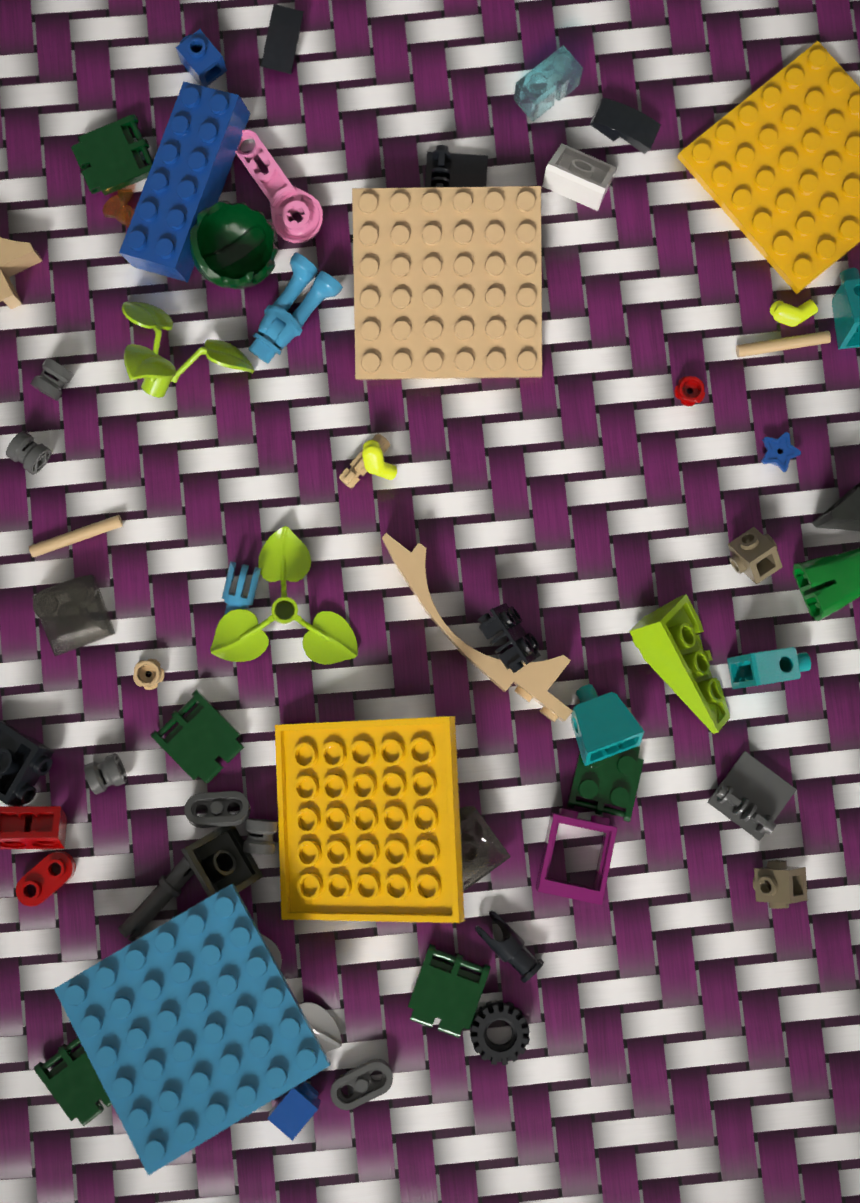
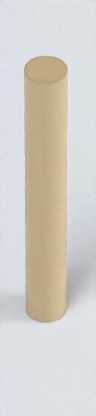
[736,331,831,358]
[29,515,123,558]

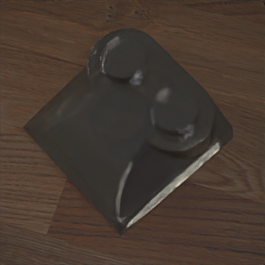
[32,574,116,656]
[459,805,511,892]

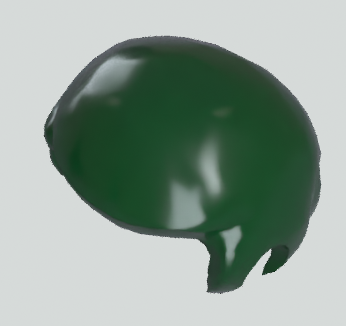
[190,201,278,289]

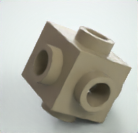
[728,527,783,584]
[753,860,808,909]

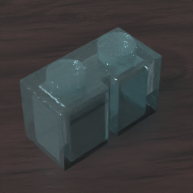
[514,45,583,122]

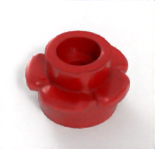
[674,376,705,406]

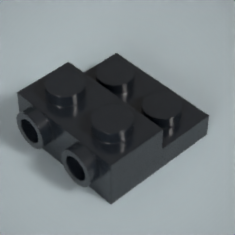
[0,720,54,806]

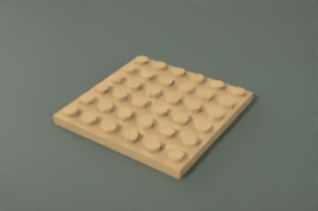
[352,186,542,380]

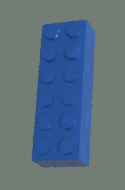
[119,81,251,282]

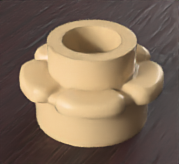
[133,659,165,690]

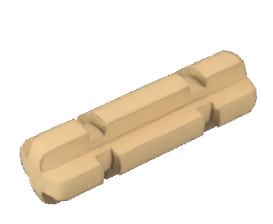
[339,434,390,488]

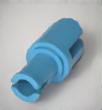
[222,561,261,615]

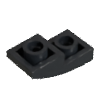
[261,4,304,74]
[590,98,661,154]

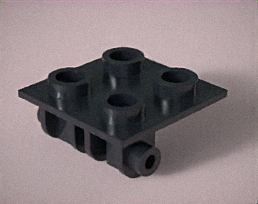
[425,145,488,187]
[478,603,541,673]

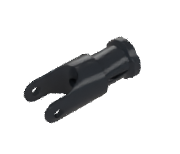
[475,911,544,983]

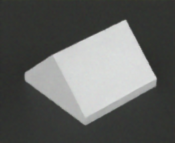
[542,144,617,211]

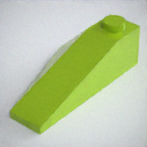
[629,594,730,734]

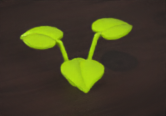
[122,301,254,398]
[210,526,358,665]

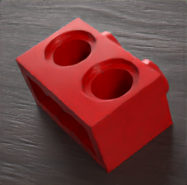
[0,806,67,849]

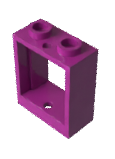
[535,808,617,905]

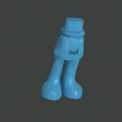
[248,252,343,364]

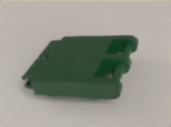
[71,114,153,196]
[150,689,244,784]
[567,746,644,822]
[408,944,491,1038]
[34,1037,112,1126]

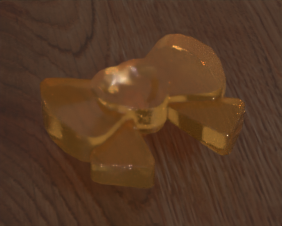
[102,189,136,230]

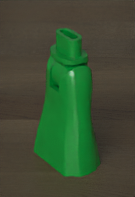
[793,548,860,621]

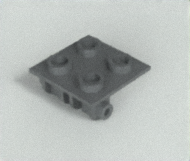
[707,751,797,841]

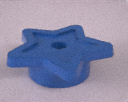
[761,432,801,472]

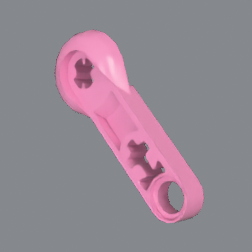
[235,130,323,243]

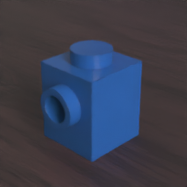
[176,29,227,87]
[267,1082,321,1141]

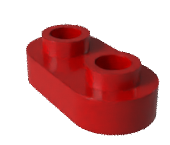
[16,851,76,907]

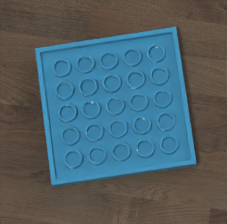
[54,884,331,1176]

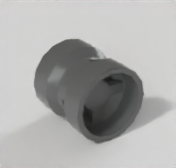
[30,358,74,401]
[6,431,51,475]
[84,753,127,795]
[243,818,278,855]

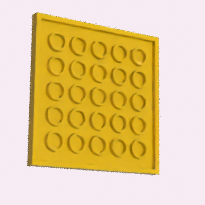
[677,41,860,295]
[275,716,465,923]

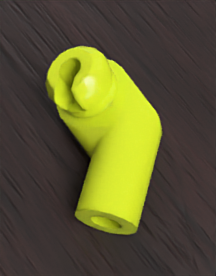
[770,299,818,327]
[362,440,397,480]

